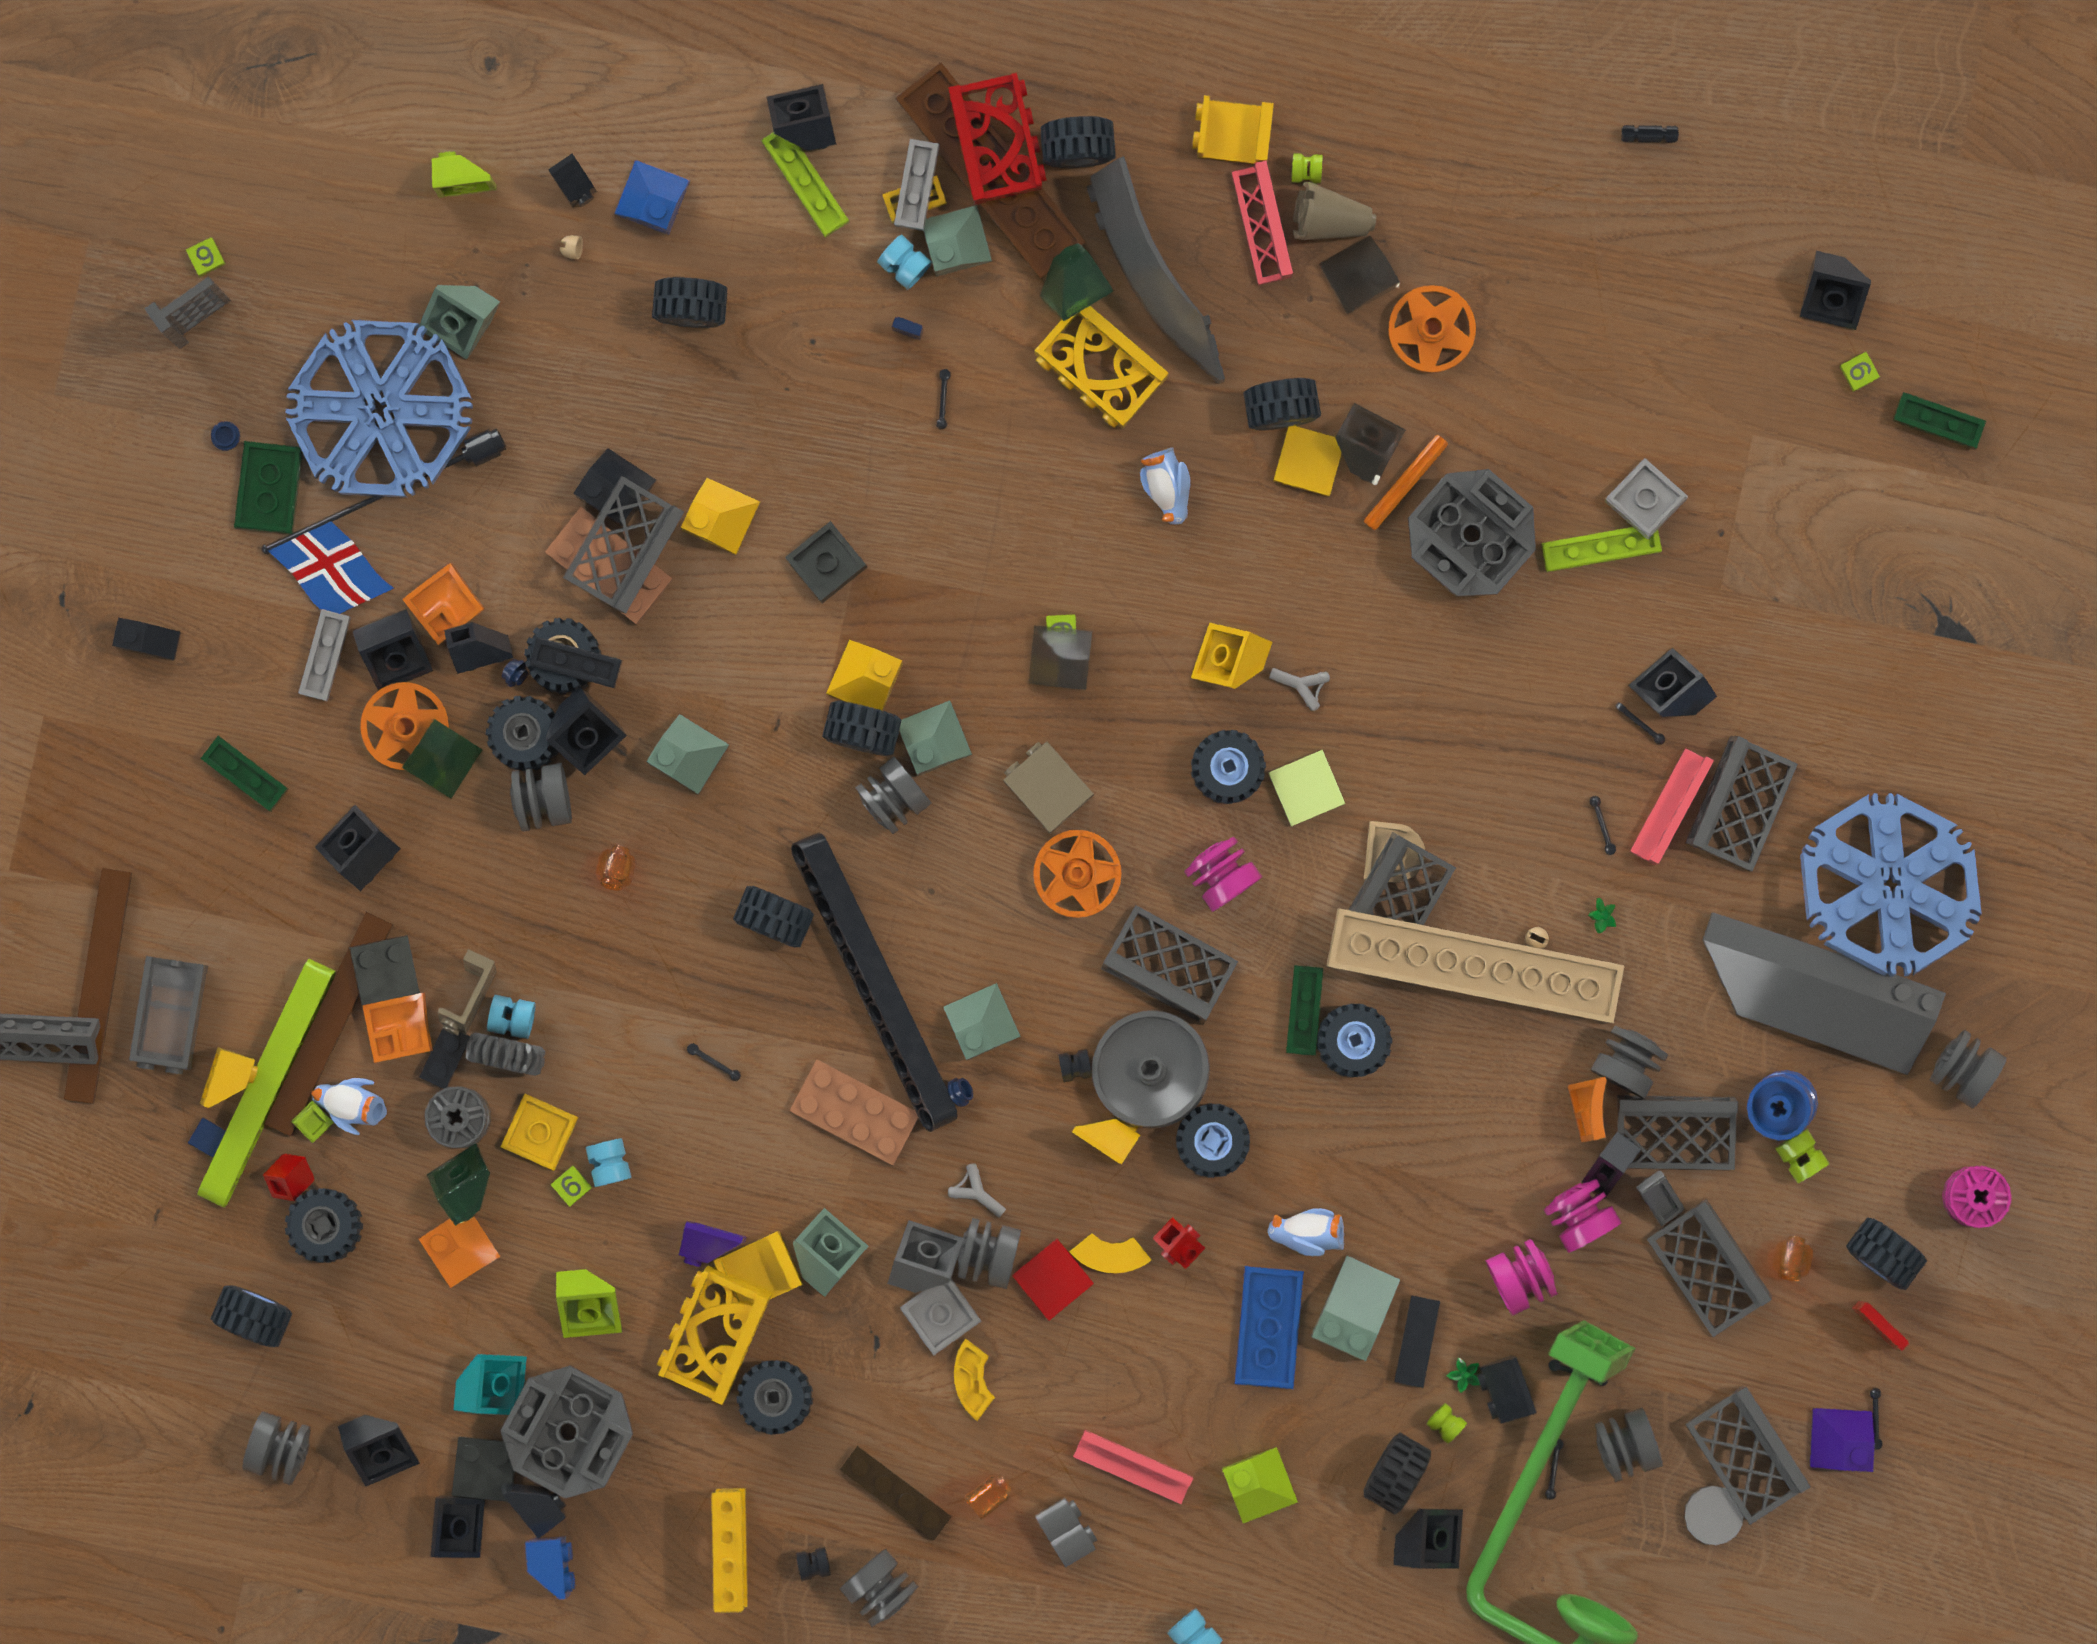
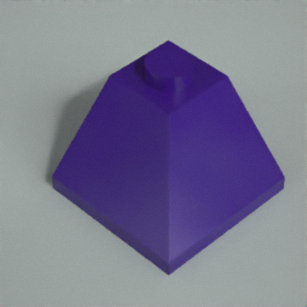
[679,1221,747,1267]
[1810,1408,1875,1472]

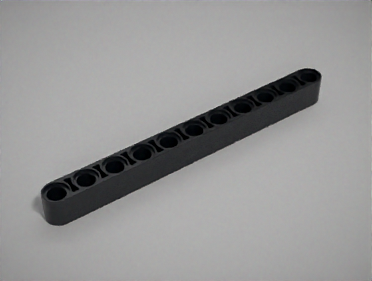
[791,833,958,1132]

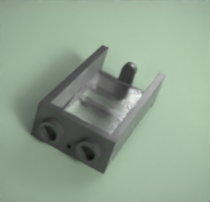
[129,956,208,1075]

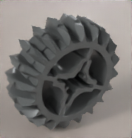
[466,1032,545,1076]

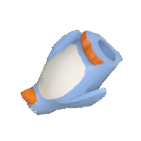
[1140,448,1190,525]
[312,1078,387,1135]
[1268,1208,1344,1256]

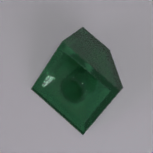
[1040,243,1113,321]
[402,718,483,799]
[427,1143,490,1226]

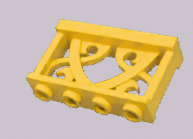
[1034,297,1169,429]
[657,1265,772,1405]
[712,1488,748,1612]

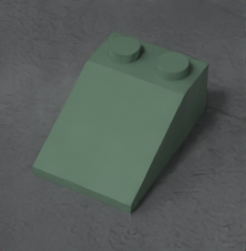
[1311,1255,1400,1361]

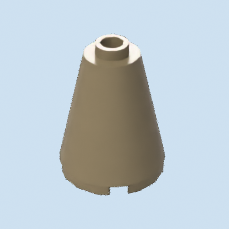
[1293,182,1376,240]

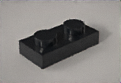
[419,1029,470,1089]

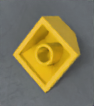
[681,478,760,555]
[1191,623,1272,689]
[826,640,903,711]
[200,1047,258,1108]
[1072,1119,1140,1164]

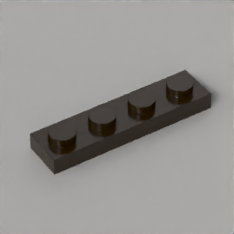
[840,1446,952,1540]

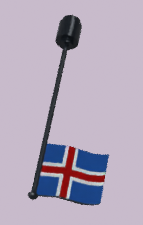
[261,428,507,614]

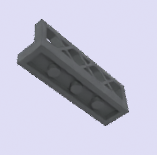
[0,1014,100,1064]

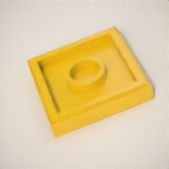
[1273,426,1345,497]
[501,1093,579,1171]

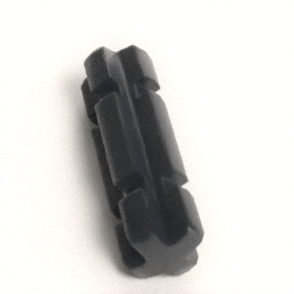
[1621,125,1679,143]

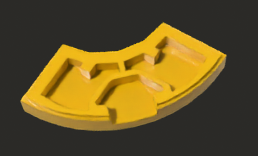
[1069,1233,1152,1273]
[954,1339,995,1421]

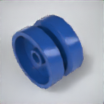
[1747,1070,1818,1140]

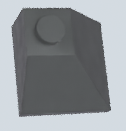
[887,1220,963,1293]

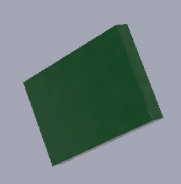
[234,441,303,535]

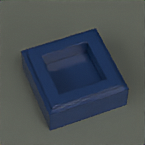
[892,316,924,340]
[188,1117,226,1158]

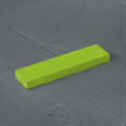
[761,132,849,238]
[1541,527,1662,573]

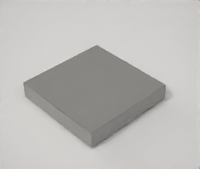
[1605,458,1688,540]
[900,1279,981,1356]

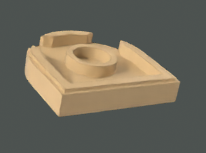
[1364,821,1425,883]

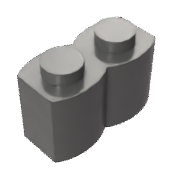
[1035,1497,1097,1568]

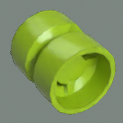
[1775,1129,1829,1184]

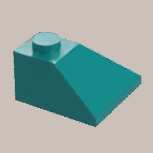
[454,1354,527,1415]

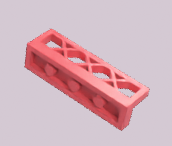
[1232,161,1293,286]
[1630,748,1714,865]
[1073,1430,1193,1504]

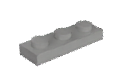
[894,139,939,231]
[298,609,351,702]

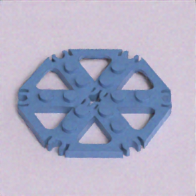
[286,320,473,498]
[1800,793,1982,977]

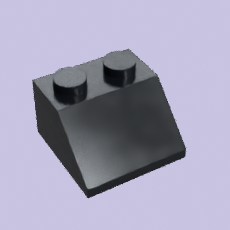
[573,448,657,527]
[353,609,433,691]
[545,686,627,775]
[315,805,401,891]
[1477,1355,1537,1424]

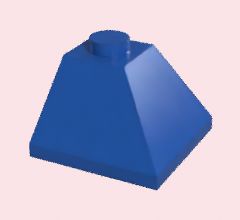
[615,160,690,235]

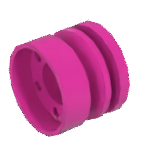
[1184,836,1262,912]
[1942,1166,2012,1228]
[1543,1179,1622,1253]
[1485,1239,1558,1316]

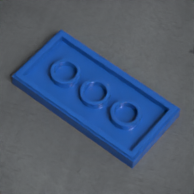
[1235,1266,1304,1389]

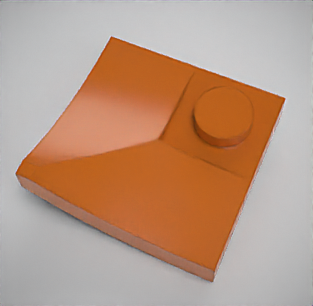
[402,563,485,645]
[362,992,433,1063]
[1568,1077,1607,1142]
[418,1206,500,1288]

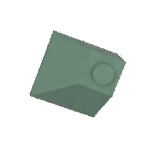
[924,205,992,277]
[418,285,500,359]
[899,701,972,776]
[646,714,729,795]
[943,983,1021,1060]
[793,1208,869,1297]

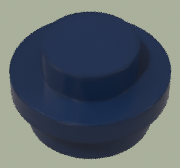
[211,421,240,451]
[502,659,528,687]
[947,1078,973,1107]

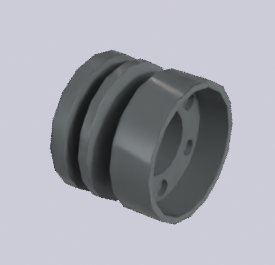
[855,757,932,834]
[510,763,572,832]
[1590,1026,1668,1099]
[1930,1030,2007,1109]
[425,1087,491,1148]
[958,1218,1021,1289]
[1595,1407,1663,1483]
[242,1411,311,1485]
[839,1548,918,1627]

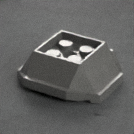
[1408,469,1536,597]
[501,1365,634,1498]

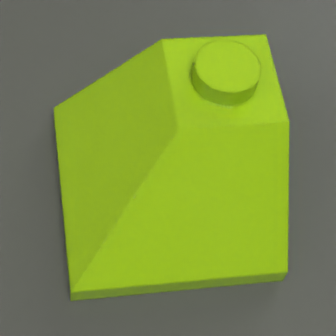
[432,152,497,198]
[556,1269,622,1338]
[1222,1447,1298,1523]

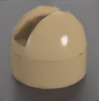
[560,235,583,260]
[1525,927,1549,949]

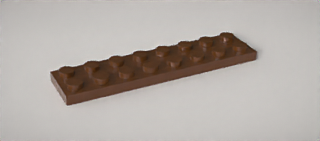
[895,62,1086,280]

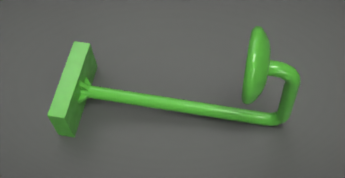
[1466,1320,1638,1644]

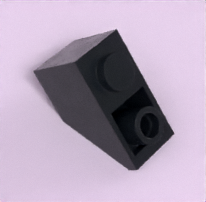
[444,622,513,674]

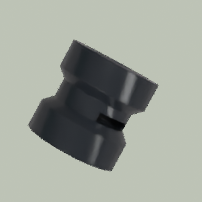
[1058,1049,1092,1083]
[796,1547,831,1581]

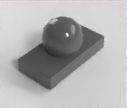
[1636,1170,1685,1226]

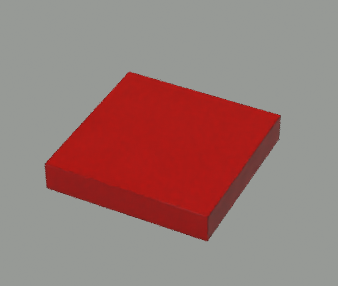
[1012,1238,1094,1321]
[1851,1301,1909,1351]

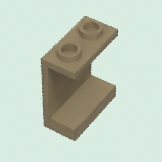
[1003,742,1094,834]
[437,949,497,1036]

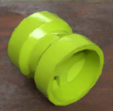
[1292,153,1323,184]
[1426,1403,1467,1444]

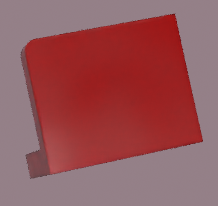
[263,1154,315,1201]

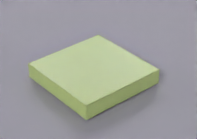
[1268,750,1345,827]

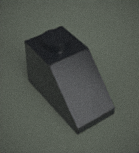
[548,153,597,208]
[112,617,181,661]
[1581,1132,1641,1199]
[501,1483,567,1539]

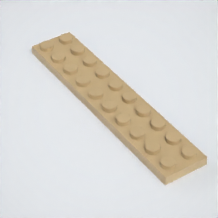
[1327,909,1624,1023]

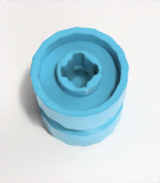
[877,234,932,290]
[487,995,536,1039]
[585,1138,632,1187]
[1167,1608,1223,1644]

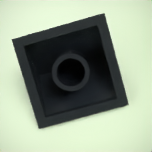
[430,1495,485,1558]

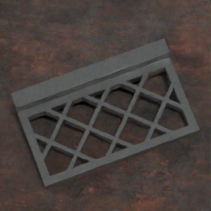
[145,276,231,349]
[563,476,684,614]
[1685,736,1798,871]
[1349,832,1456,925]
[1101,905,1238,1025]
[1617,1095,1738,1170]
[1647,1199,1773,1337]
[1685,1386,1811,1525]

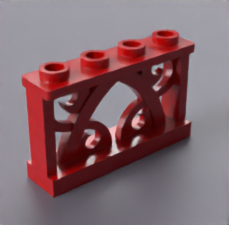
[948,73,1047,205]

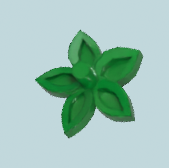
[1588,898,1616,933]
[1446,1357,1480,1393]

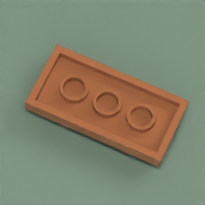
[545,507,673,625]
[790,1059,918,1166]

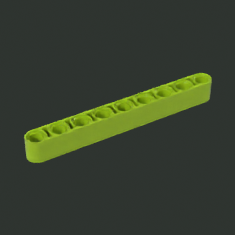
[197,958,336,1208]

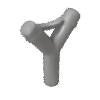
[1269,668,1330,711]
[948,1163,1006,1218]

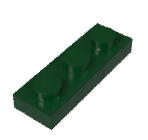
[1892,392,1986,449]
[200,735,289,812]
[1286,965,1324,1056]

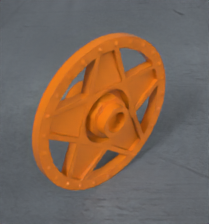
[1388,285,1476,373]
[360,682,449,770]
[1033,830,1121,918]

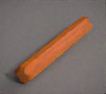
[1364,435,1448,530]

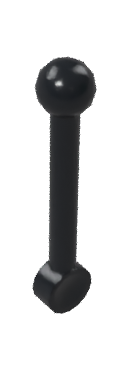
[936,369,951,430]
[1615,702,1665,745]
[1589,796,1616,855]
[687,1043,741,1081]
[1548,1359,1608,1386]
[1870,1388,1883,1450]
[1545,1439,1564,1500]

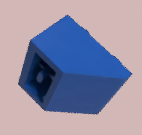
[525,1536,575,1600]

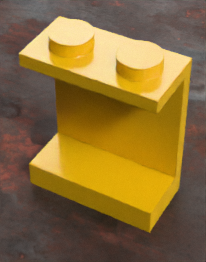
[1192,95,1274,164]
[713,1231,803,1304]

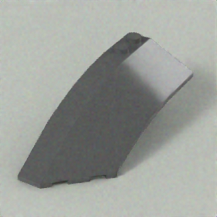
[1086,157,1225,384]
[1702,913,1946,1075]

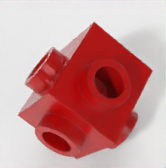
[1152,1217,1206,1269]

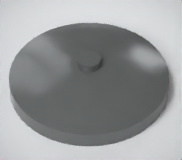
[1092,1011,1210,1129]

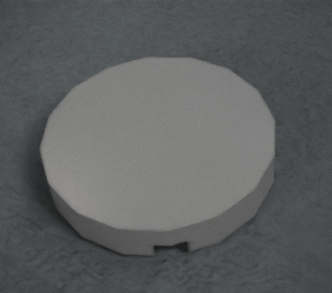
[1684,1486,1744,1545]

